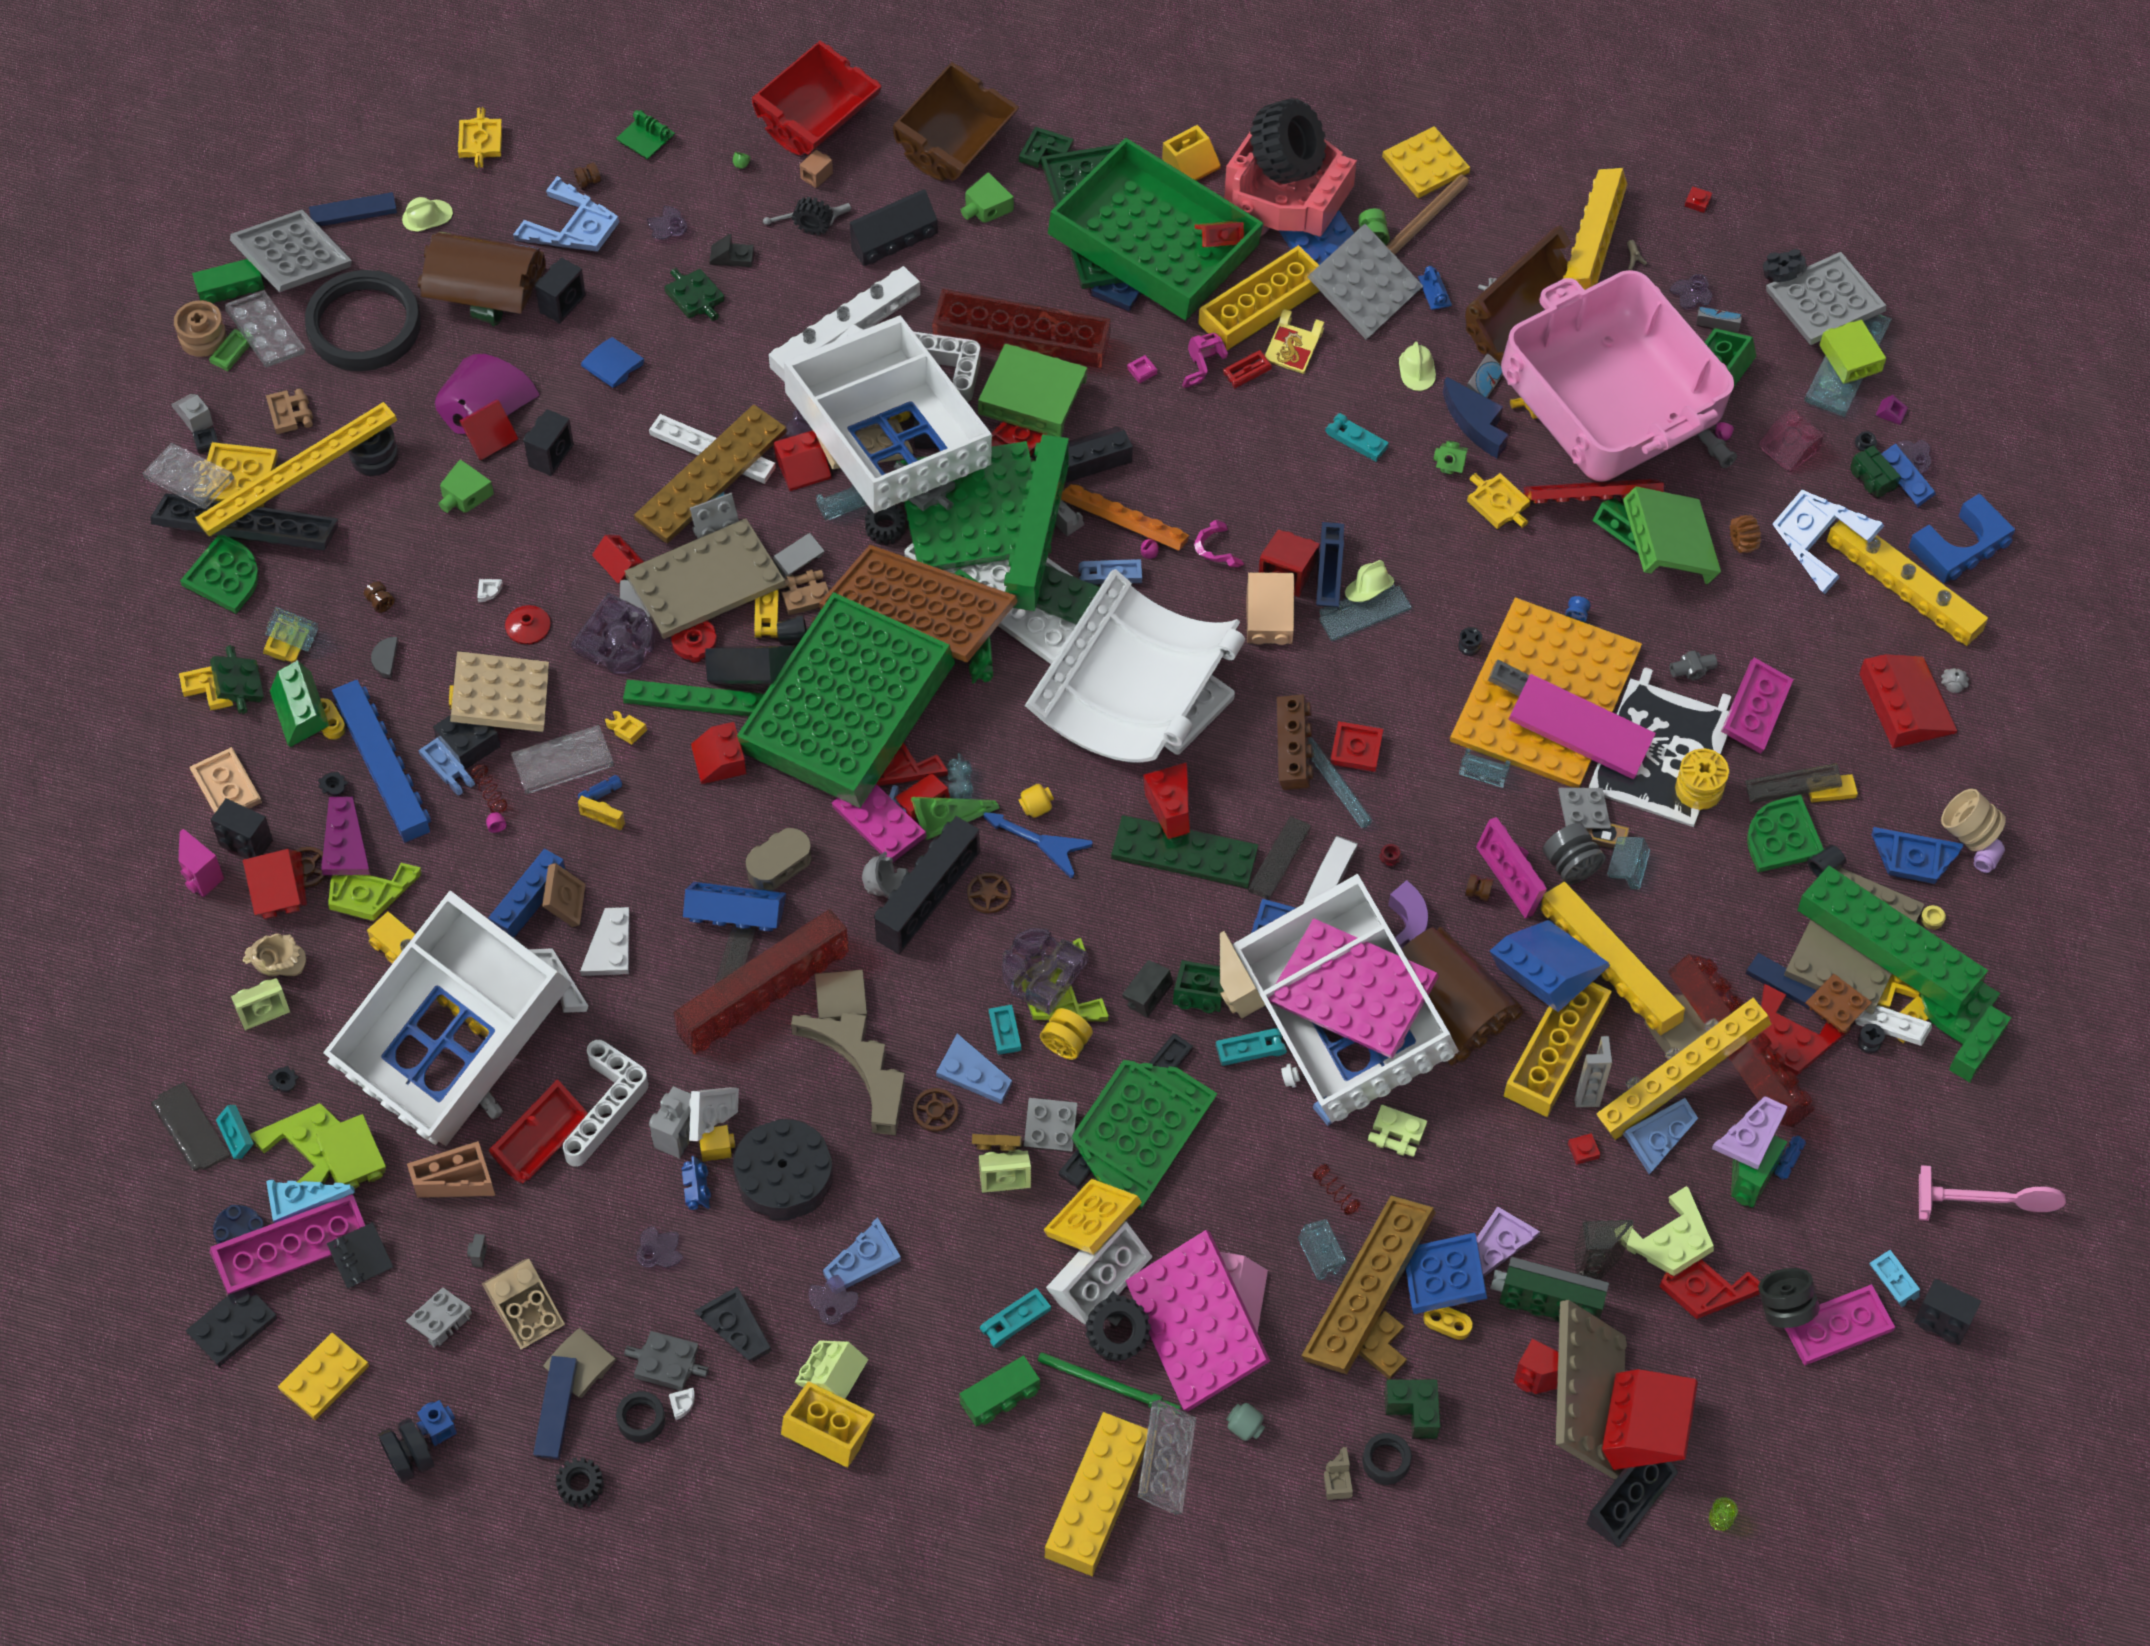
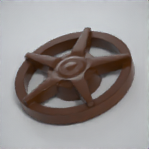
[294,847,327,888]
[967,873,1011,913]
[913,1088,958,1132]

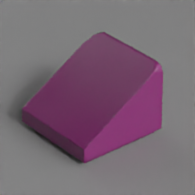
[1876,394,1908,425]

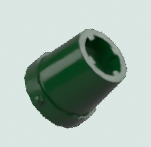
[470,305,503,327]

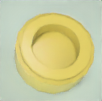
[1921,905,1946,930]

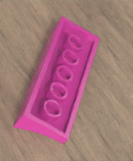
[1508,673,1656,780]
[210,1194,365,1295]

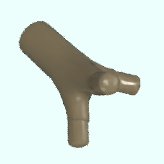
[1627,240,1647,271]

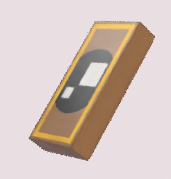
[1587,823,1629,851]

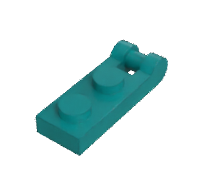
[1325,413,1389,462]
[1216,1028,1287,1066]
[979,1288,1051,1348]

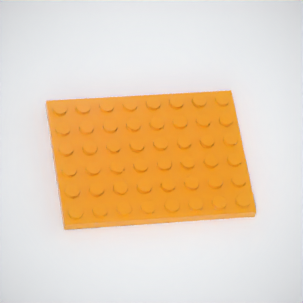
[1450,597,1642,788]

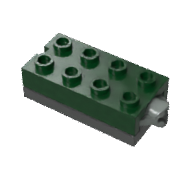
[1490,1257,1609,1322]

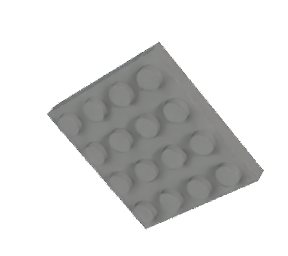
[230,210,352,292]
[1308,224,1423,339]
[1766,252,1886,345]

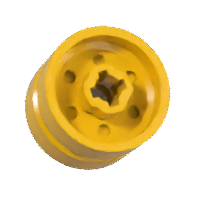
[1040,1008,1093,1060]

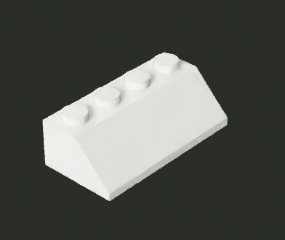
[1046,1221,1152,1325]

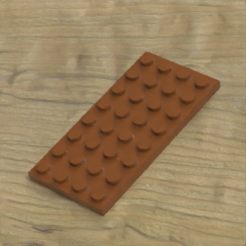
[819,545,1018,662]

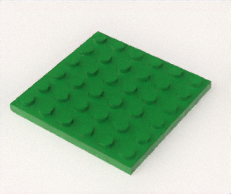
[896,441,1051,570]

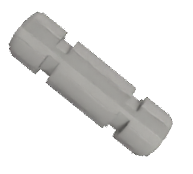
[480,1091,503,1119]

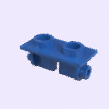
[1418,266,1452,310]
[682,1156,711,1210]

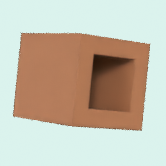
[800,150,833,189]

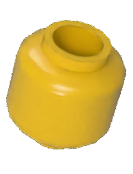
[1019,784,1054,818]

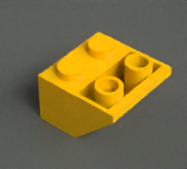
[1162,125,1221,181]

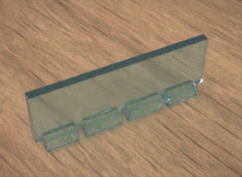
[1319,584,1411,641]

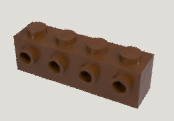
[1277,694,1314,790]

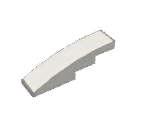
[1303,836,1358,904]

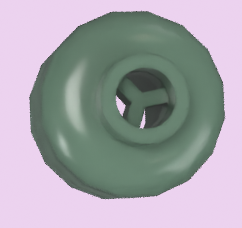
[1226,1403,1265,1441]

